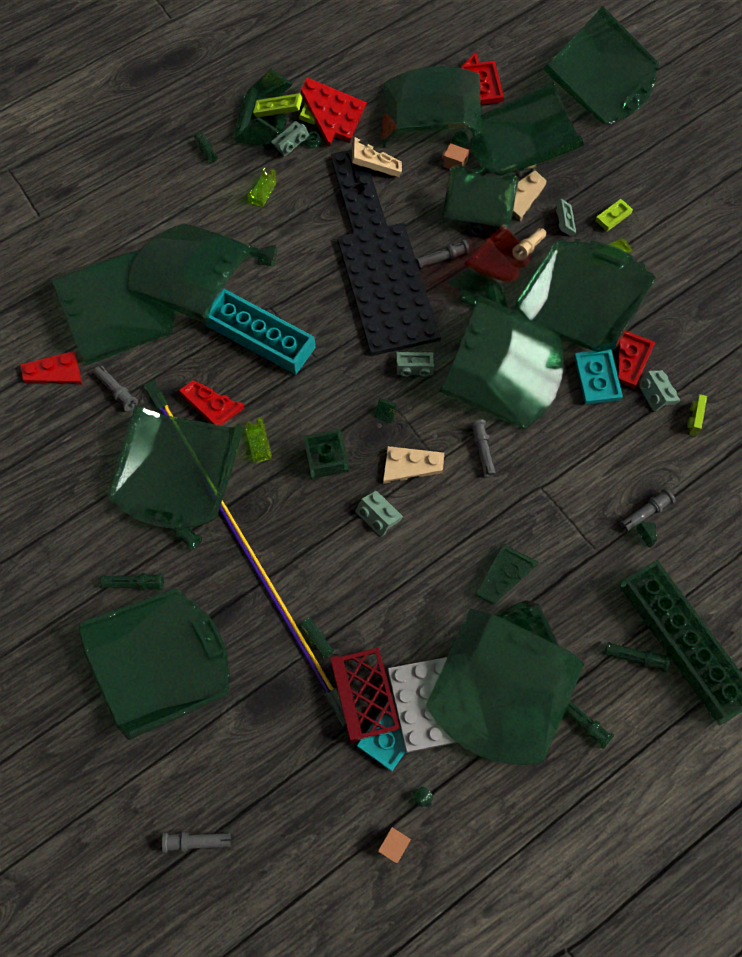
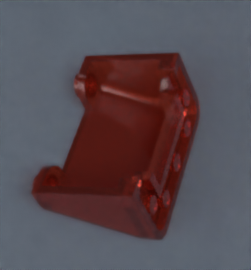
[464,224,532,283]

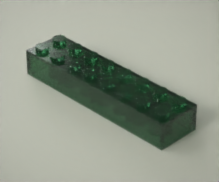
[619,560,742,726]

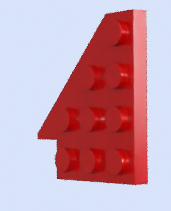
[437,53,504,109]
[301,77,367,147]

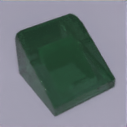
[257,245,277,266]
[375,398,397,423]
[636,522,657,548]

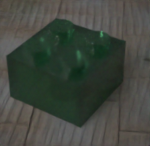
[303,428,349,479]

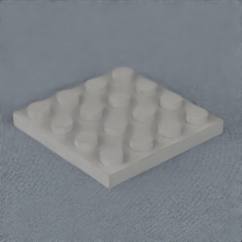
[387,654,488,753]

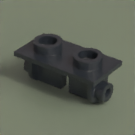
[467,219,504,241]

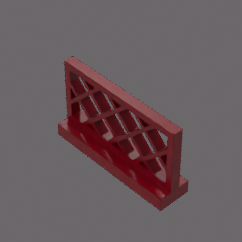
[330,647,400,744]

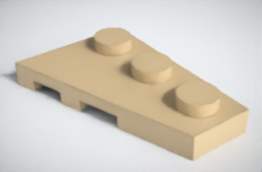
[352,137,402,177]
[497,171,547,221]
[383,446,444,484]

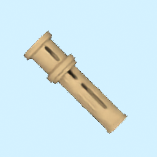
[513,228,546,260]

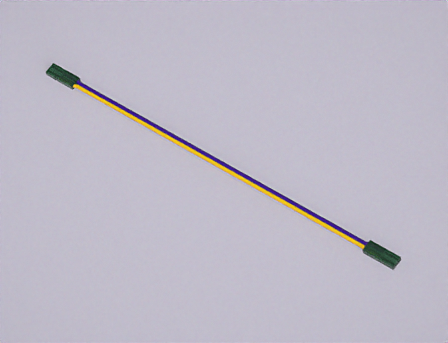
[144,380,346,727]

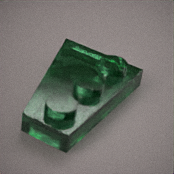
[476,544,539,605]

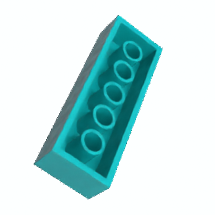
[203,289,316,375]

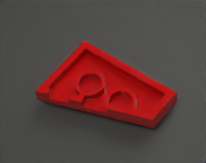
[618,329,655,389]
[21,351,83,385]
[179,380,244,429]

